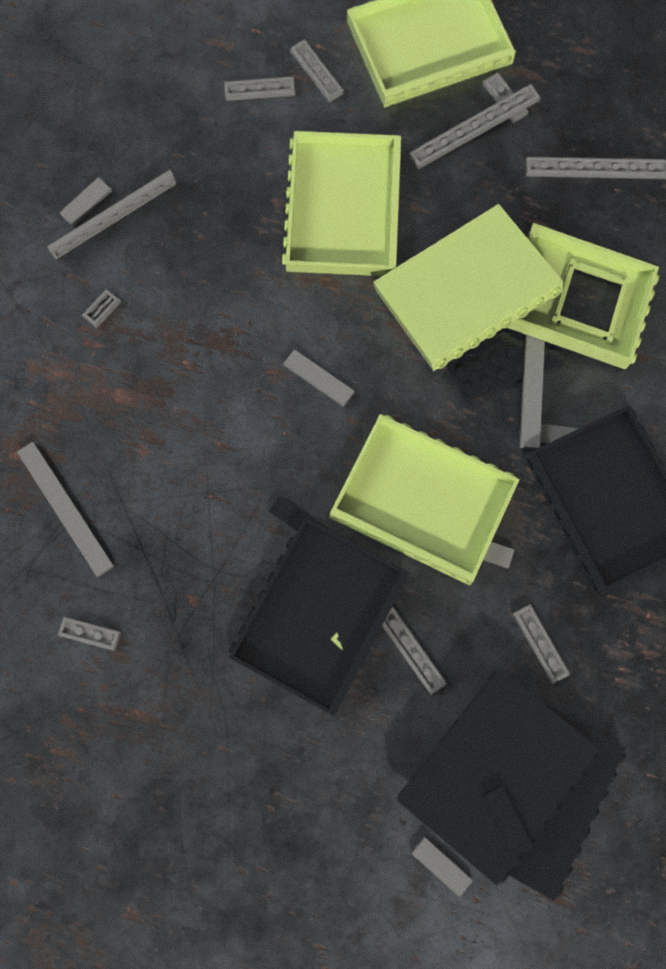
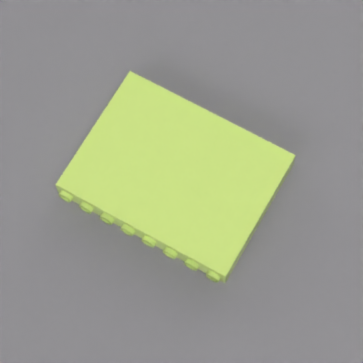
[347,0,516,107]
[282,131,401,276]
[373,204,563,371]
[329,414,520,586]

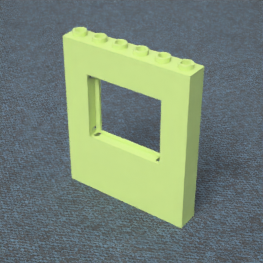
[507,223,659,369]

